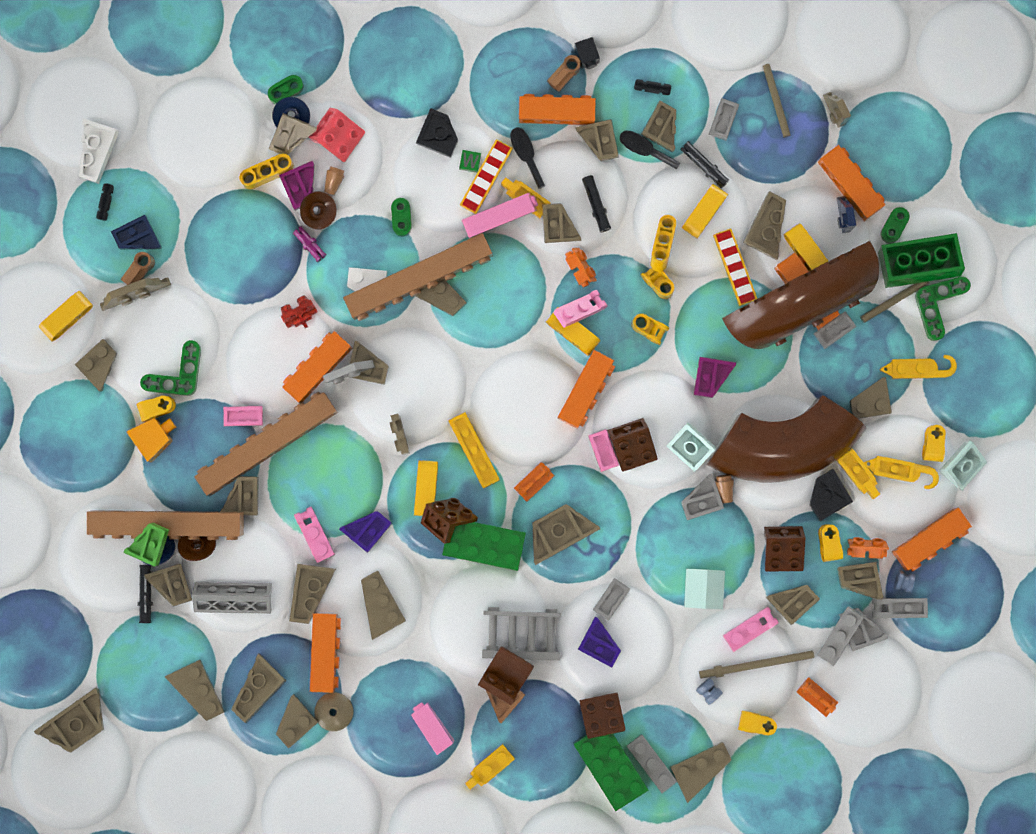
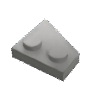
[323,360,375,385]
[681,473,724,520]
[839,608,888,651]

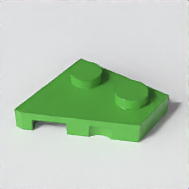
[123,523,169,567]

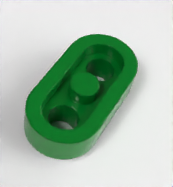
[267,75,304,104]
[391,198,412,237]
[880,207,910,244]

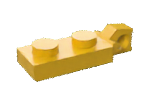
[501,177,551,219]
[837,449,880,499]
[465,744,515,790]

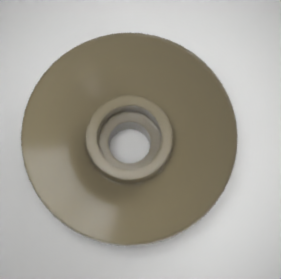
[315,692,353,731]

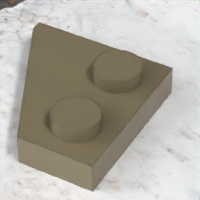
[269,113,317,155]
[75,339,117,392]
[350,341,389,385]
[850,377,892,419]
[220,476,259,516]
[837,562,883,600]
[766,585,820,625]
[276,694,318,749]

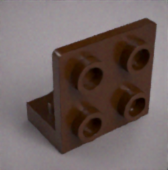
[607,418,658,472]
[420,498,478,544]
[764,526,806,572]
[478,646,534,705]
[579,692,626,739]

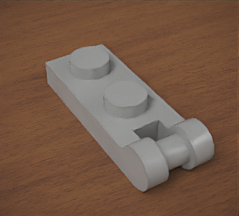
[872,598,928,618]

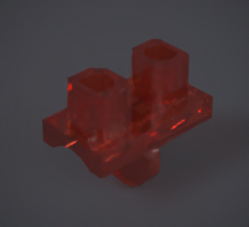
[281,295,318,329]

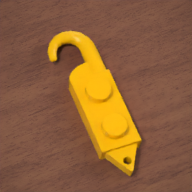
[880,355,957,379]
[864,456,939,489]

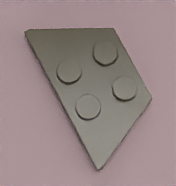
[100,277,171,311]
[532,504,600,565]
[34,687,104,753]

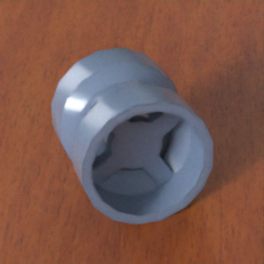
[696,678,723,705]

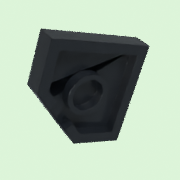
[416,108,458,158]
[809,469,853,521]

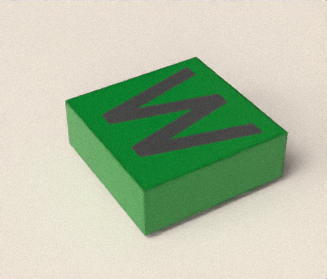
[459,150,481,173]

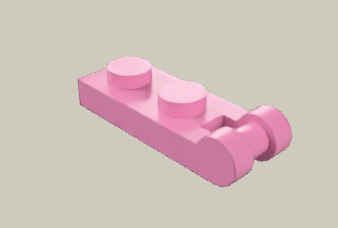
[553,290,608,328]
[294,506,335,563]
[723,606,779,652]

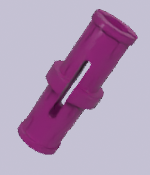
[293,226,327,262]

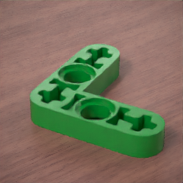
[915,277,971,341]
[140,340,201,396]

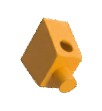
[127,418,176,463]

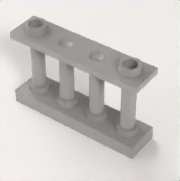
[482,607,561,660]

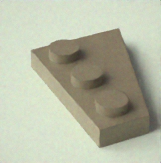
[743,191,786,260]
[361,571,406,640]
[231,653,287,723]

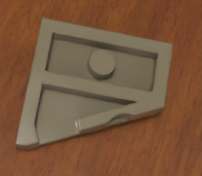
[823,92,851,128]
[641,101,676,152]
[576,119,619,161]
[542,203,581,243]
[389,414,410,455]
[144,564,192,607]

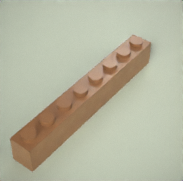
[343,233,493,321]
[194,392,338,497]
[87,510,244,540]

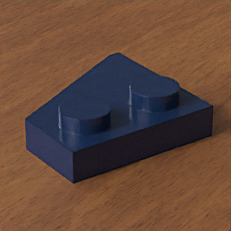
[111,215,162,250]

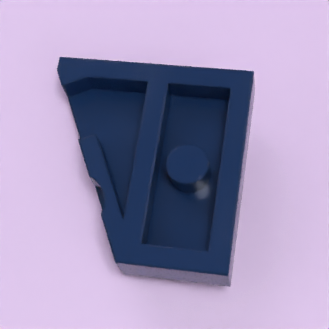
[837,196,856,233]

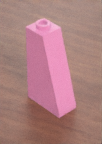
[462,193,538,238]

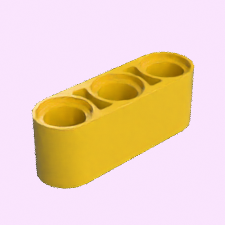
[239,154,294,189]
[682,184,728,238]
[650,215,676,271]
[783,223,829,271]
[39,291,93,342]
[546,307,601,356]
[414,460,438,516]

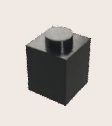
[574,37,600,69]

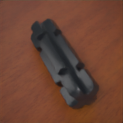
[634,79,671,95]
[96,183,114,221]

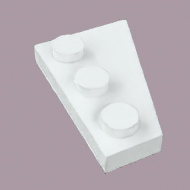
[79,119,119,184]

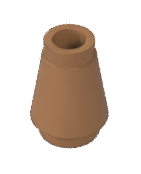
[324,166,345,195]
[715,475,734,503]

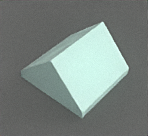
[667,423,717,472]
[939,441,987,490]
[684,569,725,610]

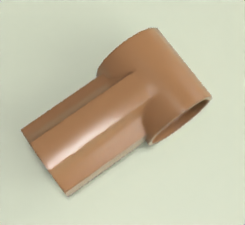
[547,55,581,92]
[121,252,155,285]

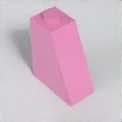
[411,702,455,755]

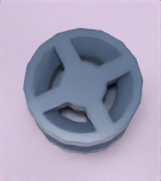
[894,571,915,593]

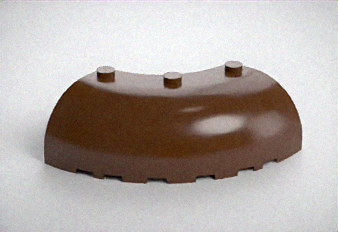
[722,241,879,349]
[706,395,866,483]

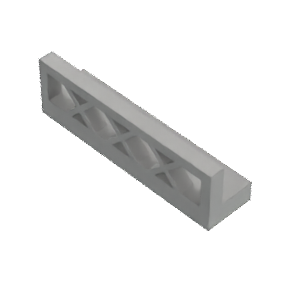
[192,582,272,614]

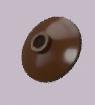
[300,191,337,230]
[177,536,216,561]

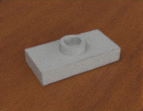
[708,98,739,141]
[814,311,857,349]
[593,578,630,621]

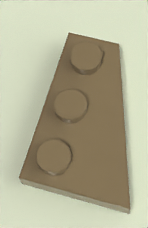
[415,279,467,316]
[289,564,336,624]
[165,660,225,721]
[670,742,732,803]

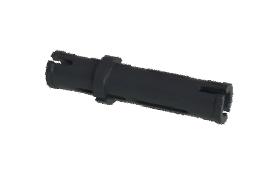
[680,141,730,189]
[582,175,611,233]
[137,565,153,623]

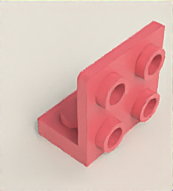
[308,107,365,162]

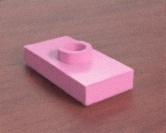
[223,406,263,427]
[588,429,619,472]

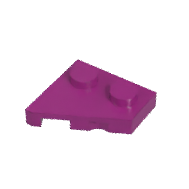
[279,161,314,211]
[693,357,736,398]

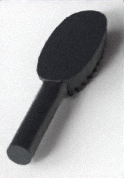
[510,127,545,189]
[620,130,680,169]

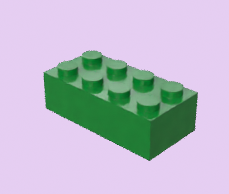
[878,233,965,288]
[442,522,526,571]
[573,734,649,811]

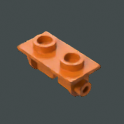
[565,248,597,288]
[514,462,555,502]
[847,537,889,559]
[796,677,838,717]

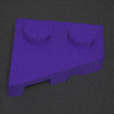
[339,511,392,553]
[578,617,621,668]

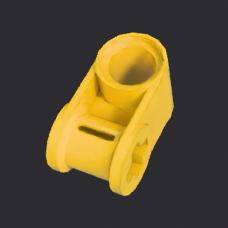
[640,267,674,299]
[631,314,669,345]
[136,396,176,422]
[922,425,946,462]
[818,524,843,562]
[738,710,777,735]

